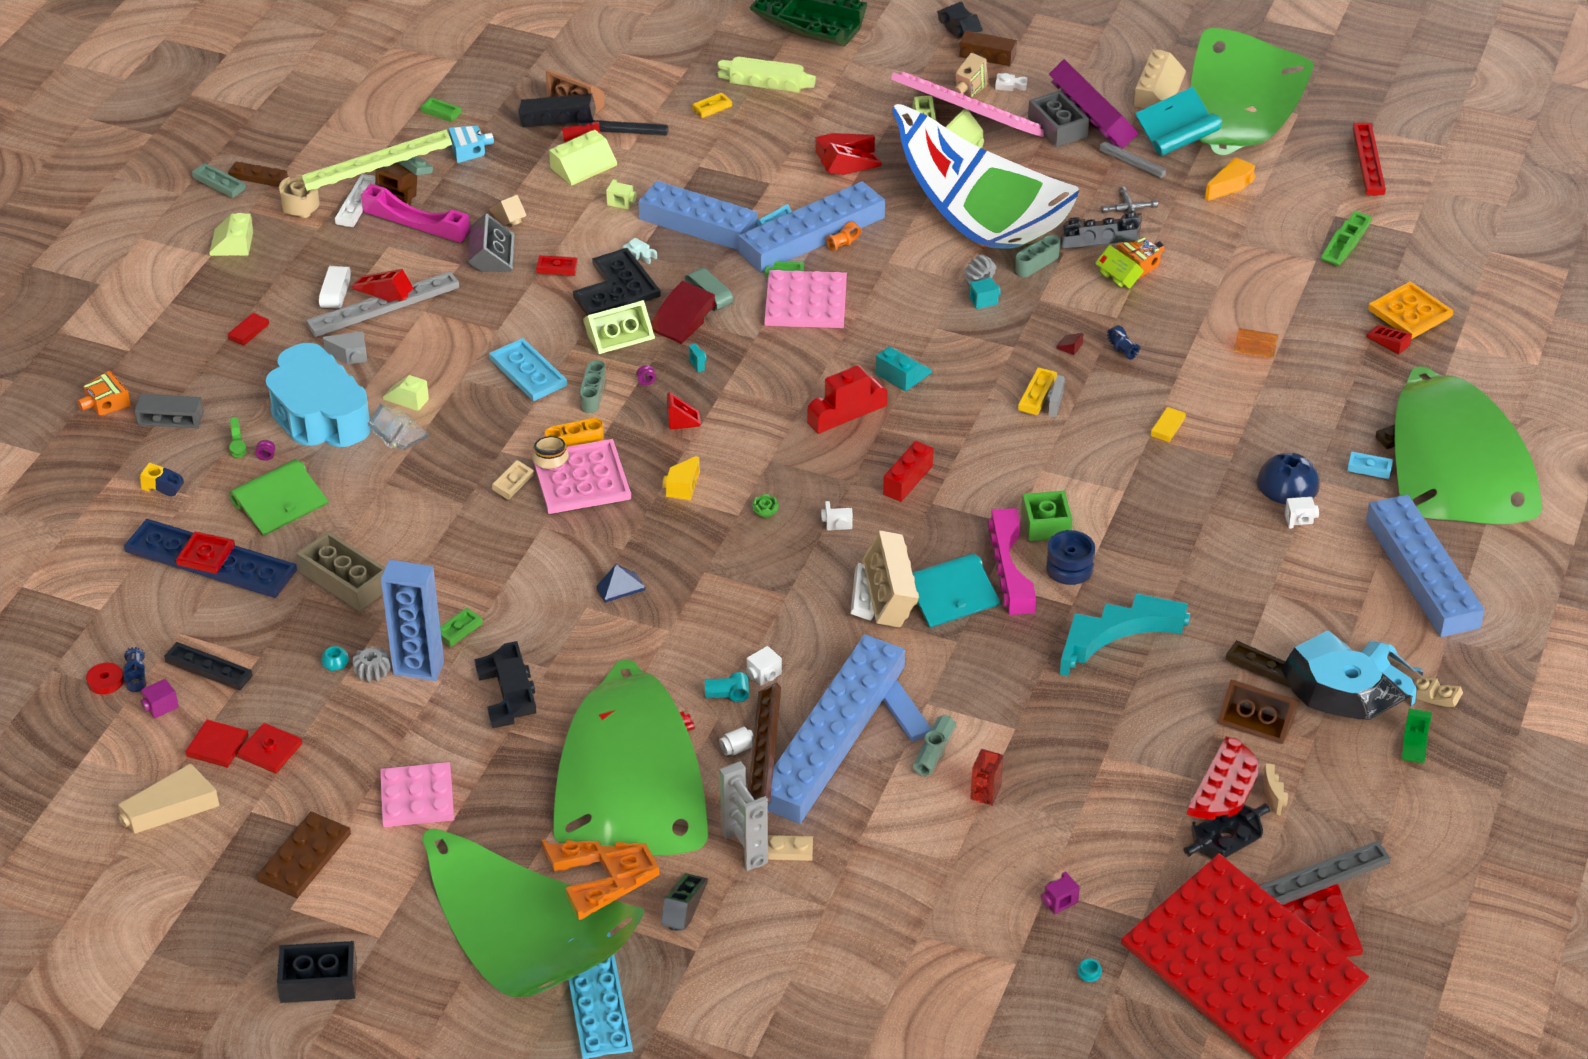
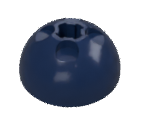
[1257,452,1320,504]

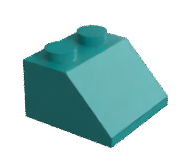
[875,346,932,392]

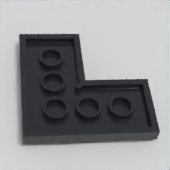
[573,248,661,316]

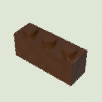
[959,31,1017,66]

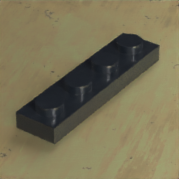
[164,642,253,690]

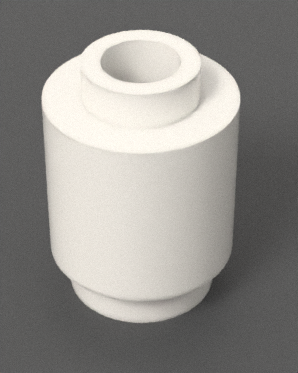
[719,727,754,756]

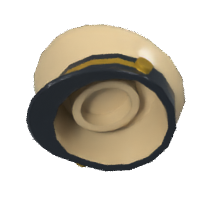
[532,436,569,469]

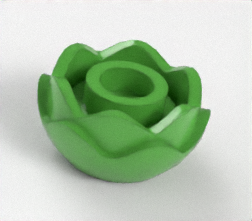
[752,494,779,518]

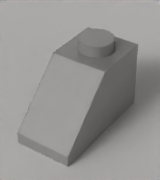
[323,331,367,364]

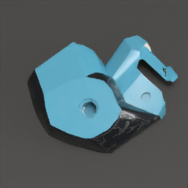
[1281,630,1424,720]

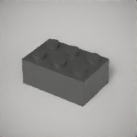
[1028,90,1089,147]

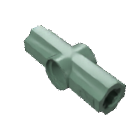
[913,714,956,777]

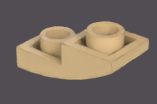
[1413,677,1463,707]
[1263,763,1288,815]

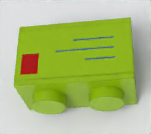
[1096,245,1144,289]

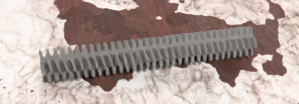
[1100,141,1166,178]

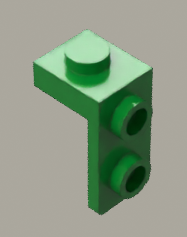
[1401,708,1432,763]

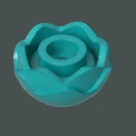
[321,646,349,671]

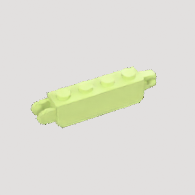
[718,57,816,93]

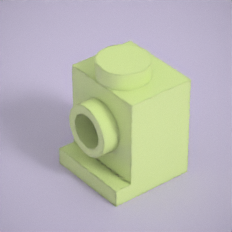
[606,179,637,209]

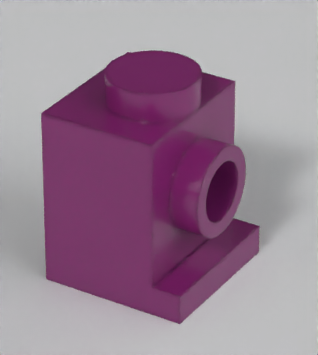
[1040,871,1080,914]

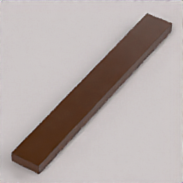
[748,682,781,804]

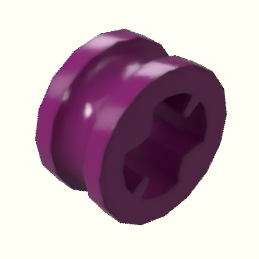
[636,365,656,386]
[255,440,275,461]

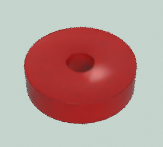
[86,662,124,695]

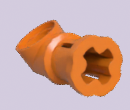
[826,221,861,251]

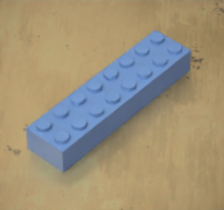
[739,181,885,273]
[1366,494,1485,637]

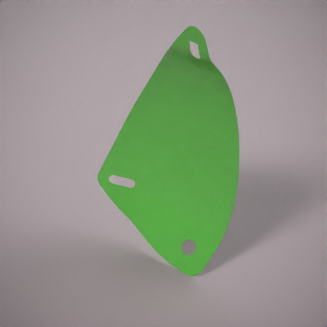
[1191,28,1314,155]

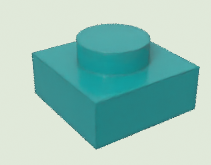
[689,343,707,372]

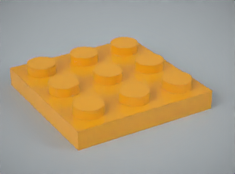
[1368,281,1453,339]

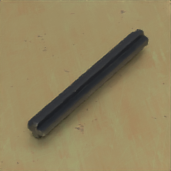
[578,120,669,135]

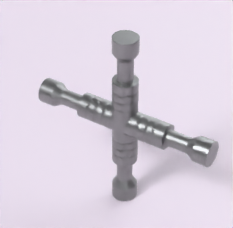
[1101,187,1158,214]

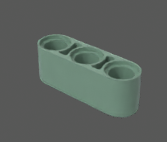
[1015,235,1060,277]
[685,268,733,311]
[580,360,606,413]

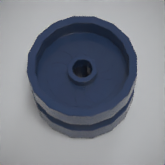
[1046,530,1095,585]

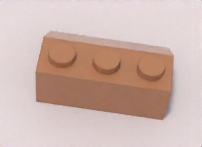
[546,69,605,114]

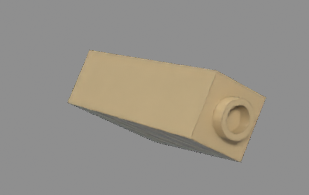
[118,763,219,834]

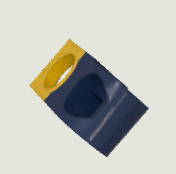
[140,463,184,497]

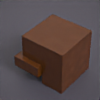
[375,162,417,206]

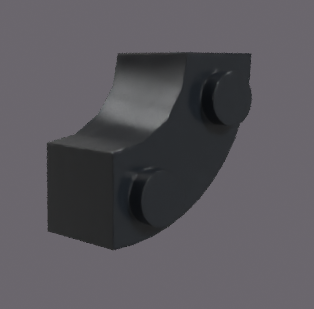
[937,1,983,38]

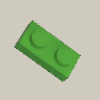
[440,608,483,648]

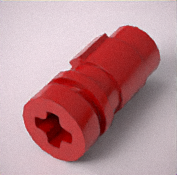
[562,122,600,142]

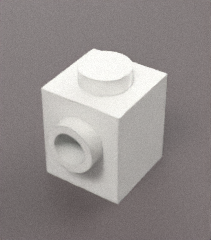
[746,646,782,686]

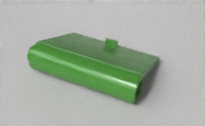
[229,459,329,536]

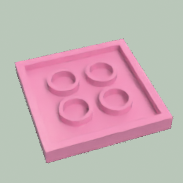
[380,762,454,827]

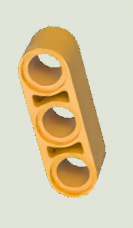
[545,418,604,447]

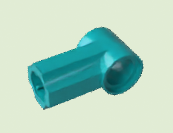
[705,672,749,702]

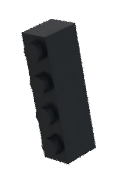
[518,93,596,127]

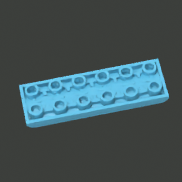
[568,932,633,1059]

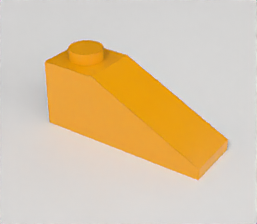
[1205,157,1255,201]

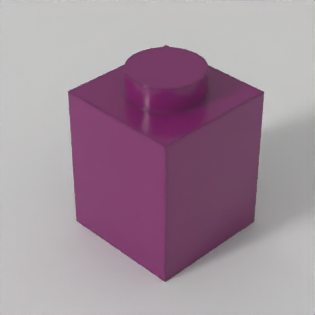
[140,678,179,719]

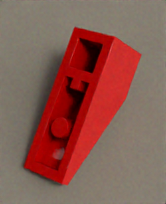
[815,133,875,160]
[820,143,882,175]
[351,269,414,302]

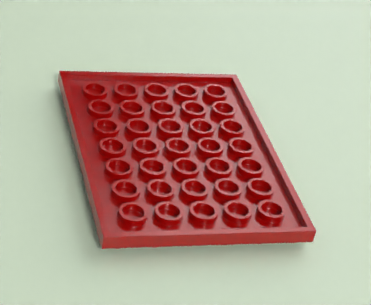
[1121,853,1369,1059]

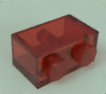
[970,749,1003,805]

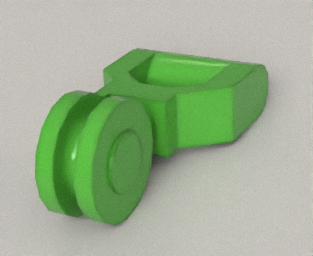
[229,417,247,458]

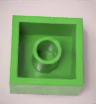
[1021,490,1073,542]

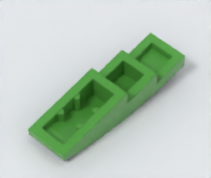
[1321,211,1372,266]

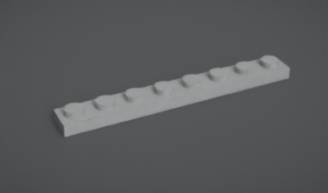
[306,271,459,337]

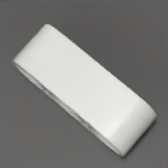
[319,266,351,309]

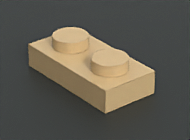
[492,460,534,500]
[768,835,813,861]

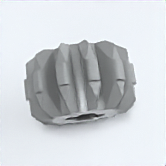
[963,254,996,284]
[352,646,391,683]

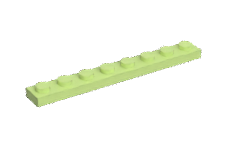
[302,129,452,191]

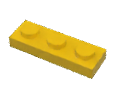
[1018,367,1057,415]

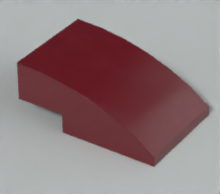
[651,281,715,344]

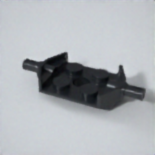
[1184,803,1270,859]

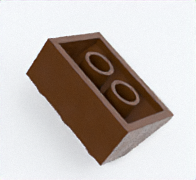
[1217,680,1300,744]

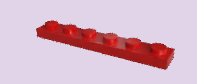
[1352,123,1386,196]

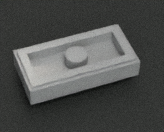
[1048,375,1065,418]

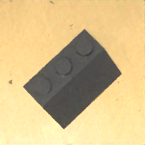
[468,213,515,272]

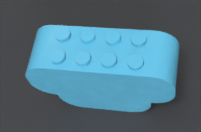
[266,343,371,447]

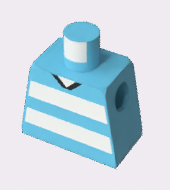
[448,126,494,163]

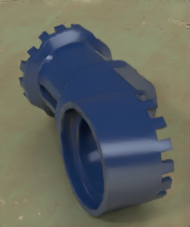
[1107,325,1140,360]
[124,647,147,692]

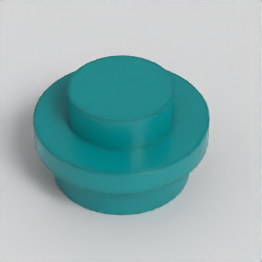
[1077,958,1102,982]

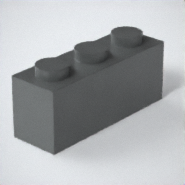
[135,394,204,429]

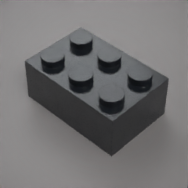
[277,941,357,1003]

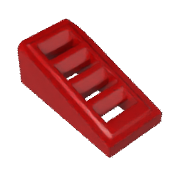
[1366,325,1412,354]

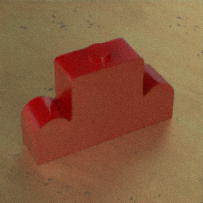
[807,365,887,434]

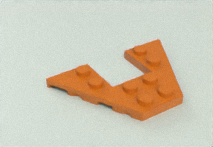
[542,839,660,920]

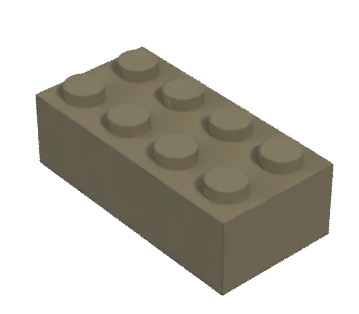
[296,531,386,612]

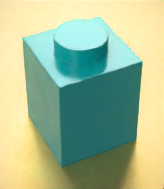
[969,277,1001,309]

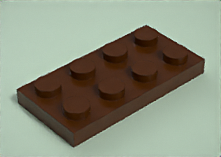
[256,811,351,899]

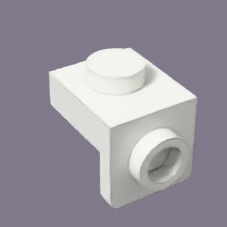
[821,501,853,530]

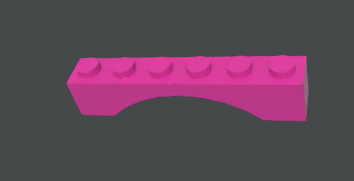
[361,183,470,243]
[987,508,1036,615]

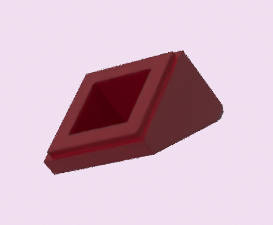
[1056,333,1084,355]

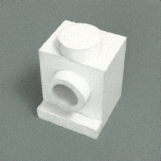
[1285,497,1319,528]

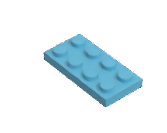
[489,338,567,402]

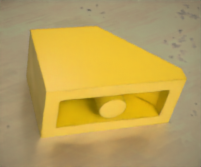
[663,456,700,500]

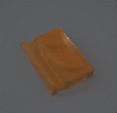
[1234,328,1278,358]

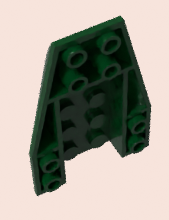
[750,0,867,47]

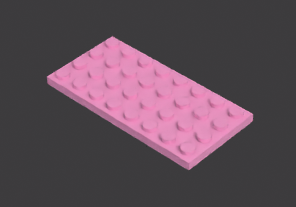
[891,71,1044,138]

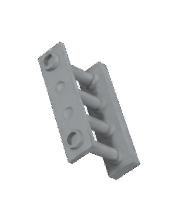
[720,761,768,871]

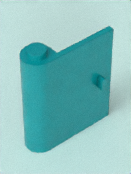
[1135,87,1222,157]
[912,553,1001,628]

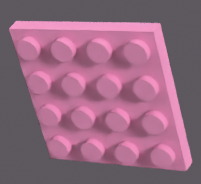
[765,270,847,328]
[531,439,631,514]

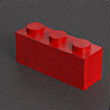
[883,440,934,502]

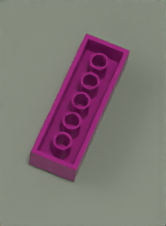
[1049,59,1139,149]

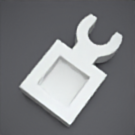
[995,73,1027,91]

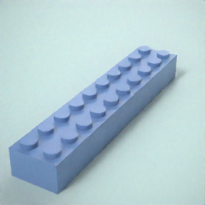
[768,634,905,824]

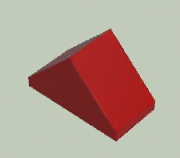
[667,392,701,430]

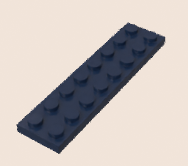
[124,519,297,598]

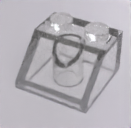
[367,404,430,450]

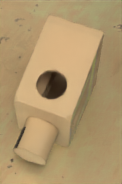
[953,53,988,97]

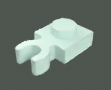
[622,238,657,264]

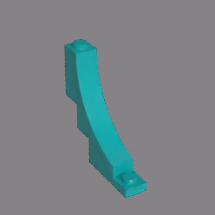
[1060,594,1191,677]

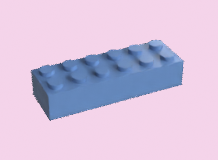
[638,181,758,250]
[381,560,444,681]

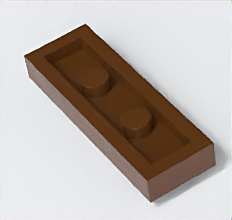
[228,161,288,187]

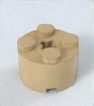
[279,174,320,218]

